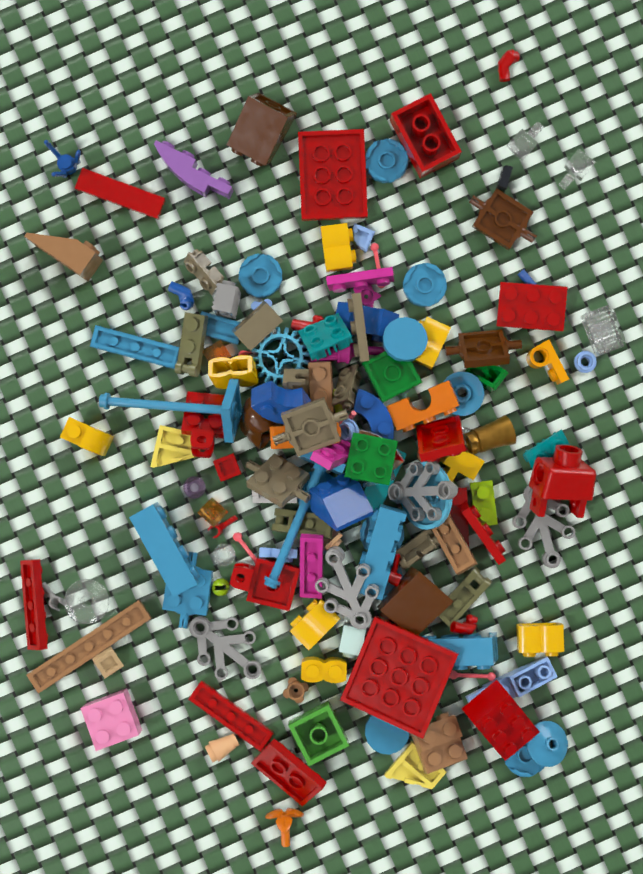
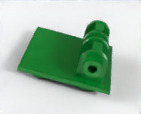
[344,432,398,485]

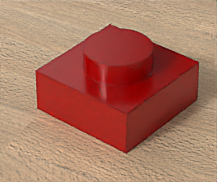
[213,453,242,482]

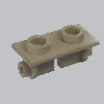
[184,249,225,295]
[331,364,362,411]
[396,529,440,569]

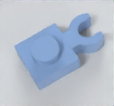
[259,547,298,562]

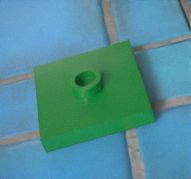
[362,351,422,403]

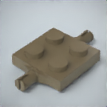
[272,397,349,457]
[246,453,311,508]

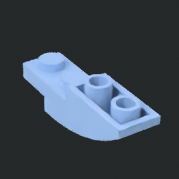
[465,656,558,703]

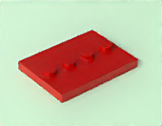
[298,129,368,221]

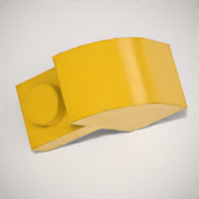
[60,417,114,456]
[440,450,485,482]

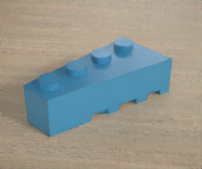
[129,502,200,597]
[354,504,407,600]
[421,632,498,670]

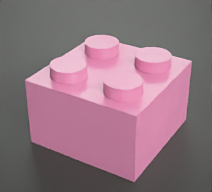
[80,688,142,751]

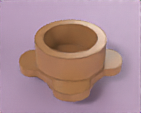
[283,677,309,703]

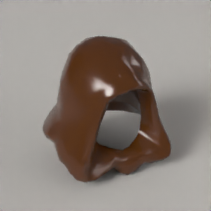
[239,398,278,449]

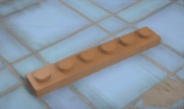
[26,600,152,694]

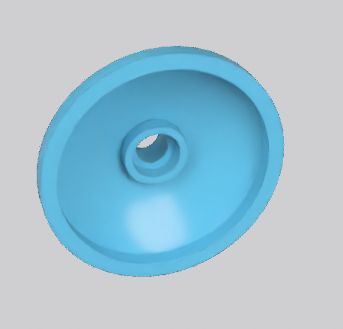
[401,461,453,530]

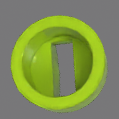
[212,578,230,596]

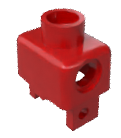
[529,444,596,518]

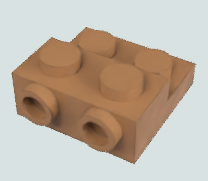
[411,712,468,774]

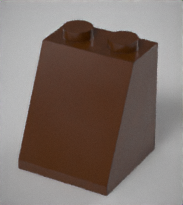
[227,93,297,166]
[377,567,453,635]

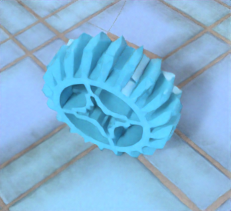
[251,327,310,387]

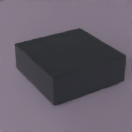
[496,165,513,193]

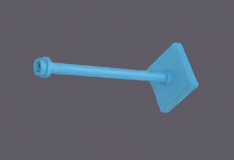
[99,379,242,443]
[264,451,346,589]

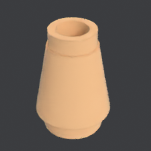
[205,733,239,762]

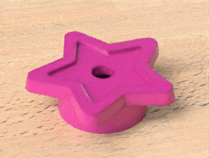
[353,285,381,307]

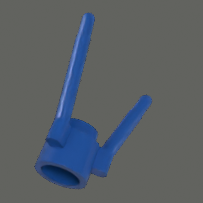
[44,140,81,178]

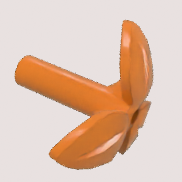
[265,808,304,847]

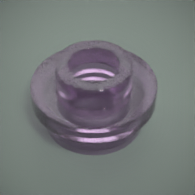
[183,476,206,499]

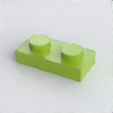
[469,480,498,525]

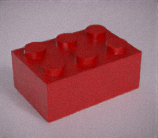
[390,93,462,179]
[461,679,540,761]

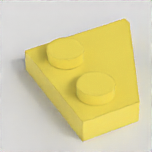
[150,425,201,468]
[384,741,446,789]

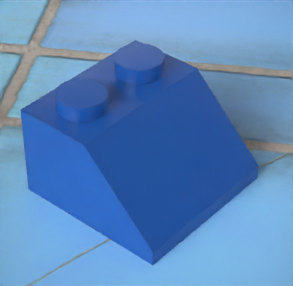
[309,473,374,532]

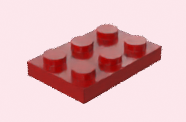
[496,282,568,331]
[416,415,466,462]
[251,738,327,807]

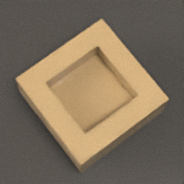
[92,646,124,678]

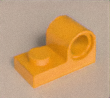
[526,340,569,385]

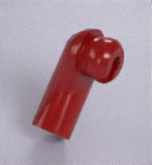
[498,49,520,82]
[291,315,324,331]
[450,614,478,635]

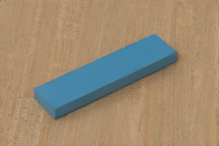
[90,325,180,369]

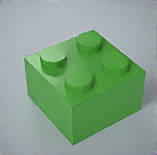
[288,700,349,766]

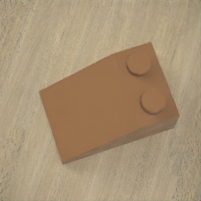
[24,233,103,282]

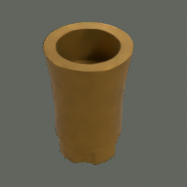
[464,415,516,454]

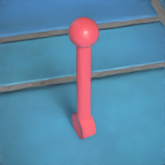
[370,243,385,289]
[233,532,257,563]
[450,670,496,681]

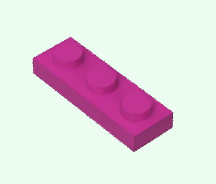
[326,267,395,293]
[310,440,351,470]
[300,533,324,599]

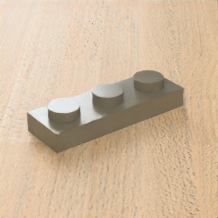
[347,292,369,362]

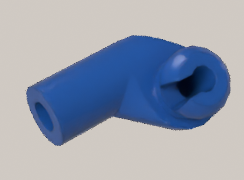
[168,281,194,310]

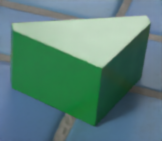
[464,366,508,393]

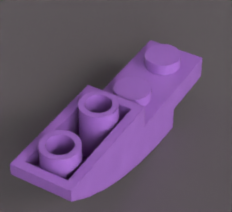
[154,140,233,199]

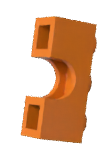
[386,380,460,433]

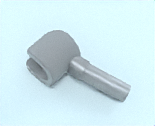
[42,582,67,611]

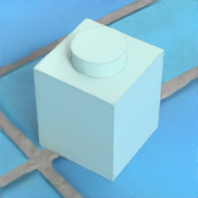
[339,623,366,659]

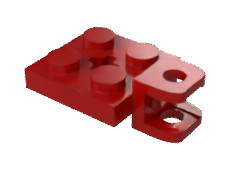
[181,391,225,458]
[230,556,300,611]

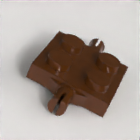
[469,188,537,251]
[445,329,522,368]

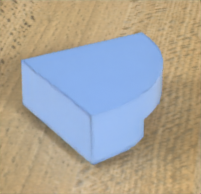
[353,223,375,253]

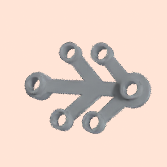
[388,461,458,521]
[512,485,575,568]
[315,546,380,629]
[189,616,262,680]

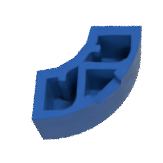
[336,302,399,343]
[251,380,312,424]
[353,389,394,440]

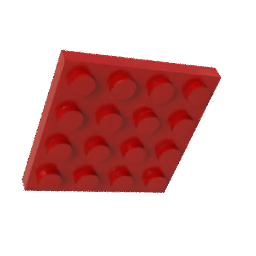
[340,616,459,739]

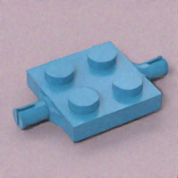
[162,552,213,629]

